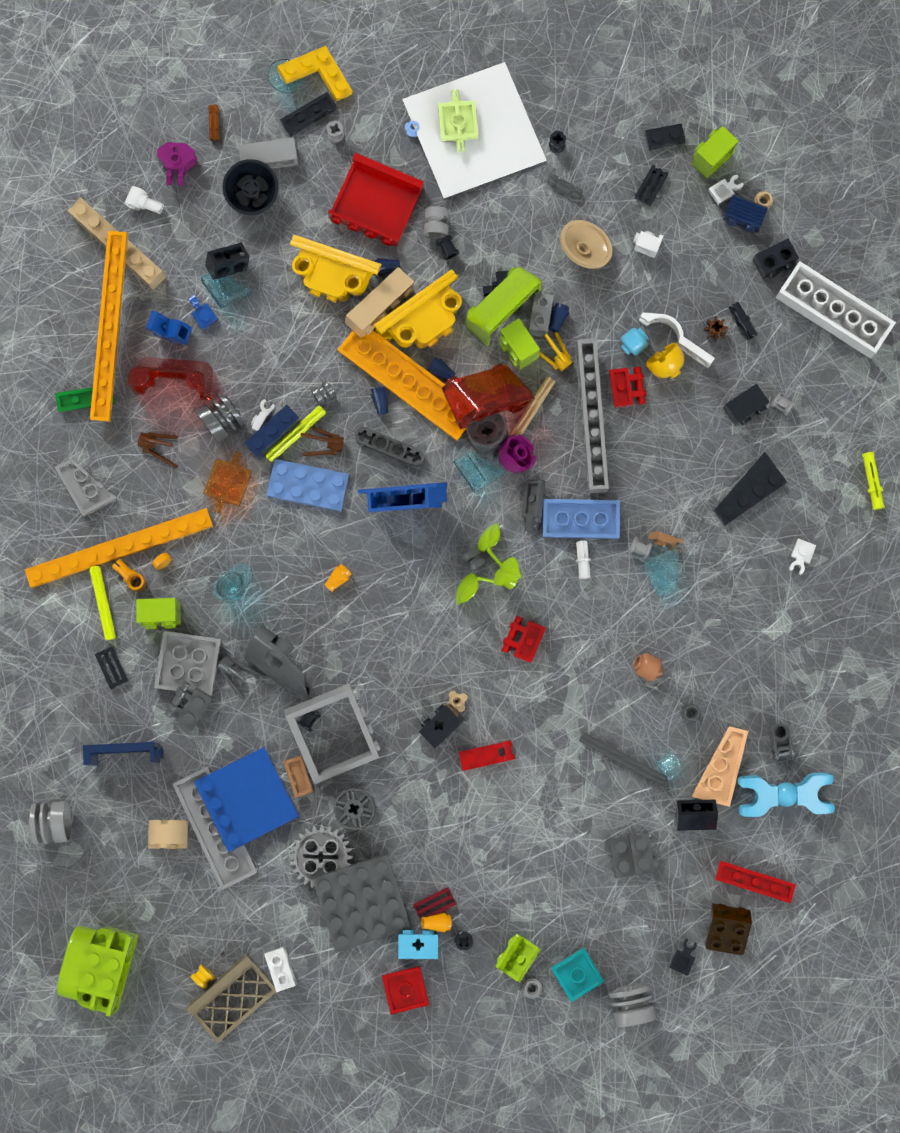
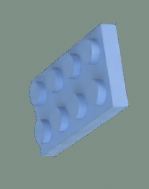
[266,459,349,512]
[543,499,620,539]

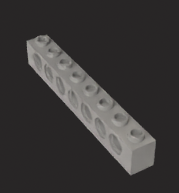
[576,339,609,494]

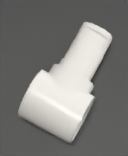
[124,186,164,214]

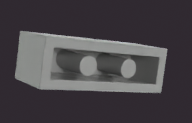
[239,136,298,169]

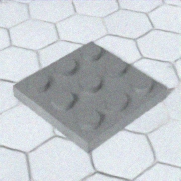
[154,631,222,696]

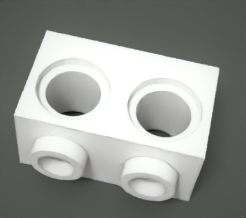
[264,946,297,992]

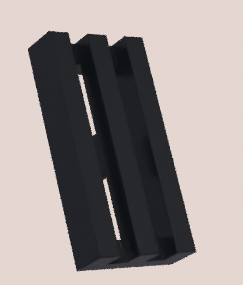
[634,164,669,207]
[95,646,128,689]

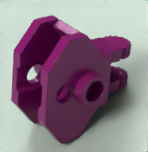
[157,142,197,186]

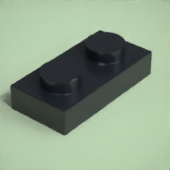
[645,123,686,150]

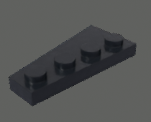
[714,452,787,526]

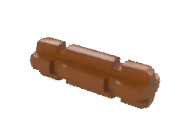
[208,105,220,141]

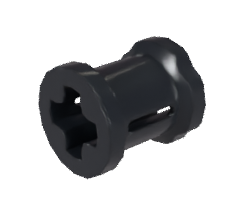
[549,131,566,153]
[436,235,459,260]
[297,711,321,732]
[455,932,473,950]

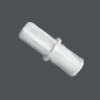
[576,541,591,579]

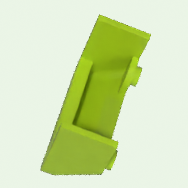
[466,266,542,347]

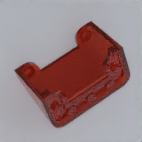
[128,357,213,401]
[442,363,535,429]

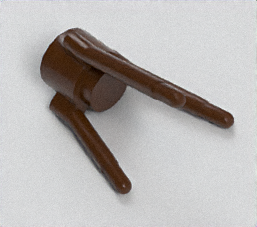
[300,427,344,456]
[138,432,178,468]

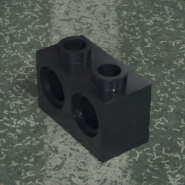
[752,238,799,279]
[205,242,250,280]

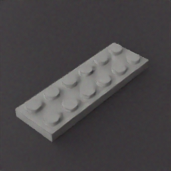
[173,767,258,890]

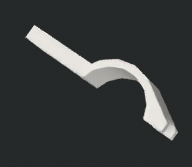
[639,312,715,368]

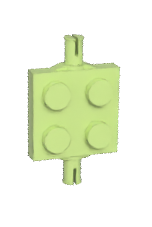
[438,89,478,152]

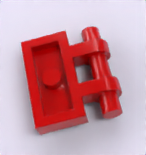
[609,367,647,408]
[501,615,546,664]

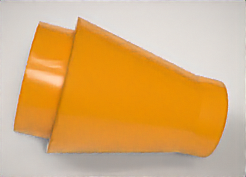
[324,563,352,592]
[421,913,452,933]

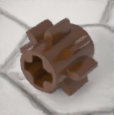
[703,316,728,341]

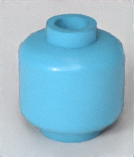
[621,327,649,356]

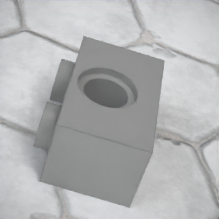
[528,292,554,337]

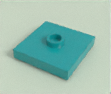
[550,947,604,1002]

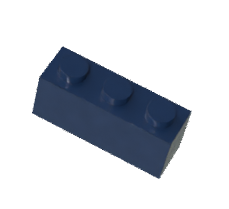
[245,405,301,461]

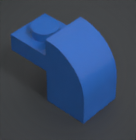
[146,311,192,345]

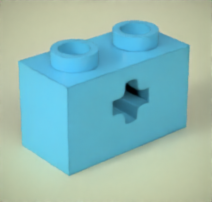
[398,930,438,959]

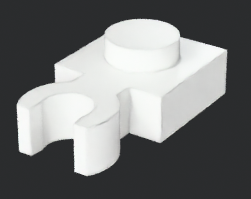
[708,175,744,206]
[789,538,816,575]

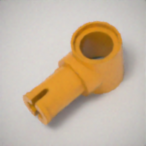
[112,559,147,592]

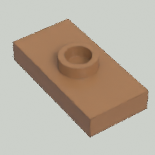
[283,755,314,798]

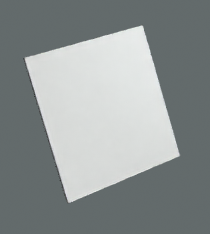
[402,62,547,199]

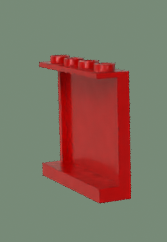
[328,153,424,247]

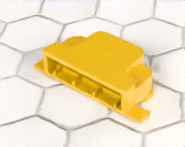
[290,235,381,303]
[374,269,462,348]

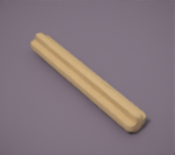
[509,377,555,436]

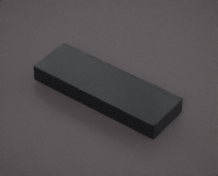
[280,92,337,137]

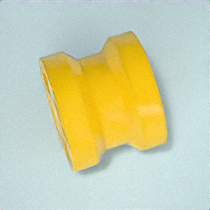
[190,964,215,990]

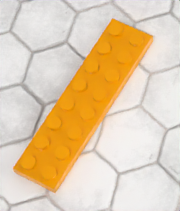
[337,330,479,441]

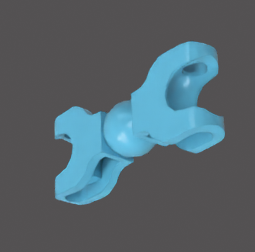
[738,773,835,817]

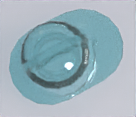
[212,563,253,602]

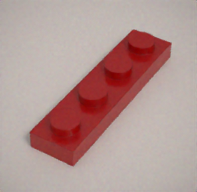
[714,861,796,903]

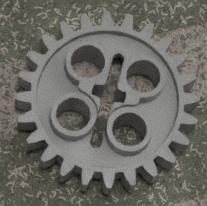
[289,824,353,888]

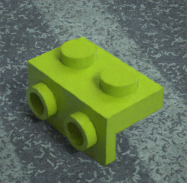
[495,934,541,983]

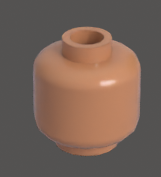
[633,653,663,681]

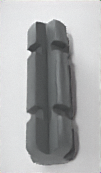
[547,174,583,199]

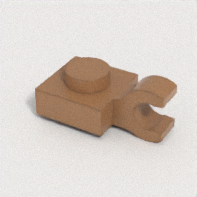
[648,531,684,553]

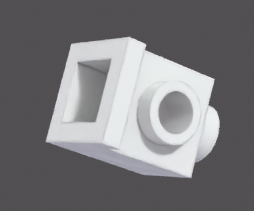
[633,231,663,258]

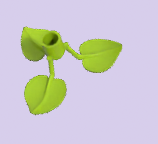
[456,523,522,605]

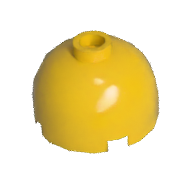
[646,342,685,378]

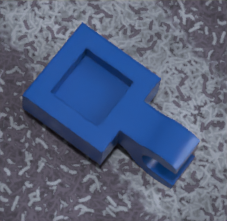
[188,294,218,330]

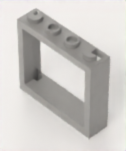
[284,683,381,784]

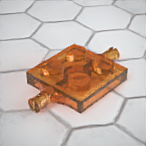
[203,451,252,514]

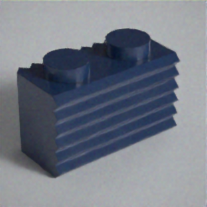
[723,194,768,233]

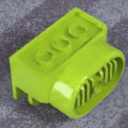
[57,925,139,1017]

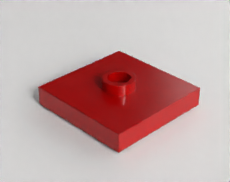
[382,966,429,1015]

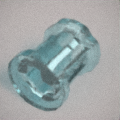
[656,751,682,776]

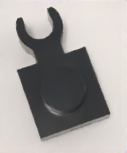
[669,938,697,976]

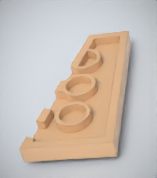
[691,726,748,807]

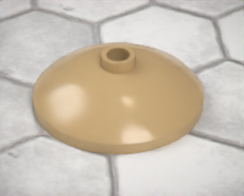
[560,220,612,269]

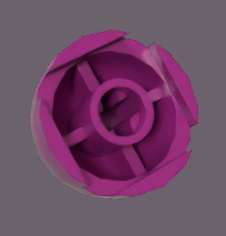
[498,434,536,473]

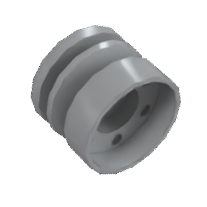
[29,801,72,845]
[609,984,657,1027]

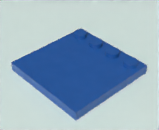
[194,747,299,853]

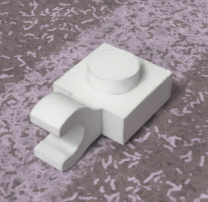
[251,399,275,433]

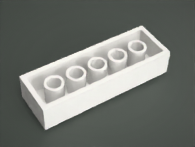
[776,261,896,359]

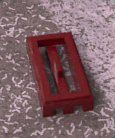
[413,887,457,921]

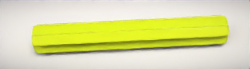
[265,406,326,462]
[89,566,116,640]

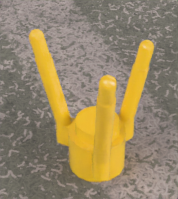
[539,332,573,372]

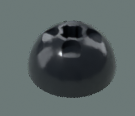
[222,159,279,216]

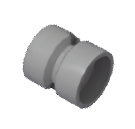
[424,206,449,239]

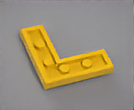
[277,46,353,102]

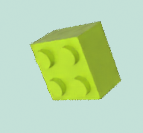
[692,126,739,179]
[498,318,540,371]
[136,598,181,630]

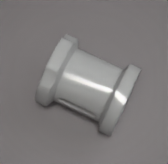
[326,121,344,143]
[770,392,795,416]
[629,536,653,559]

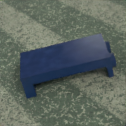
[83,742,163,766]

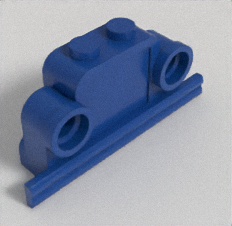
[358,482,447,512]

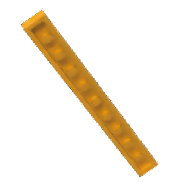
[90,231,128,422]
[25,508,213,588]

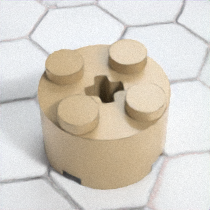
[148,820,188,849]

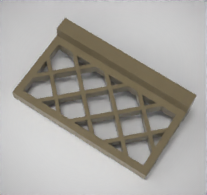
[186,953,276,1043]

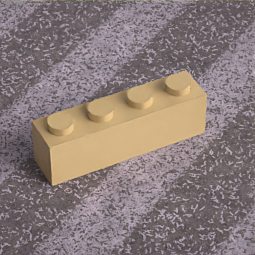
[345,267,414,338]

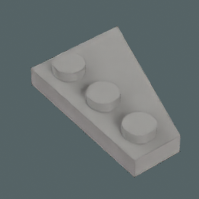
[55,458,117,517]

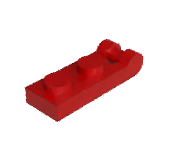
[459,740,516,771]

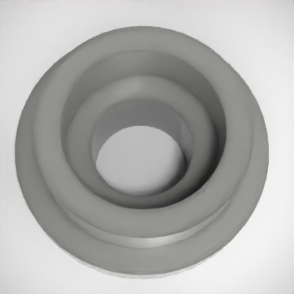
[522,978,542,999]

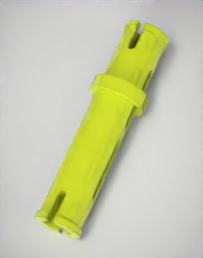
[862,452,885,510]

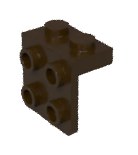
[705,903,752,955]

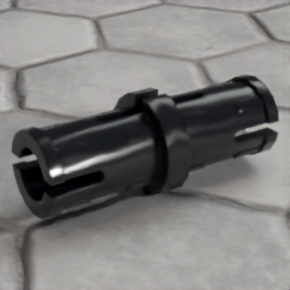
[728,302,758,340]

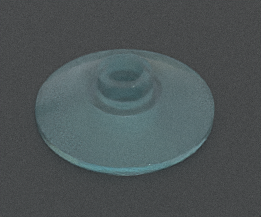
[268,59,305,93]

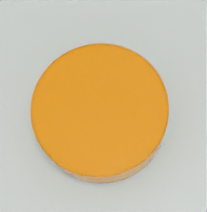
[152,553,172,570]

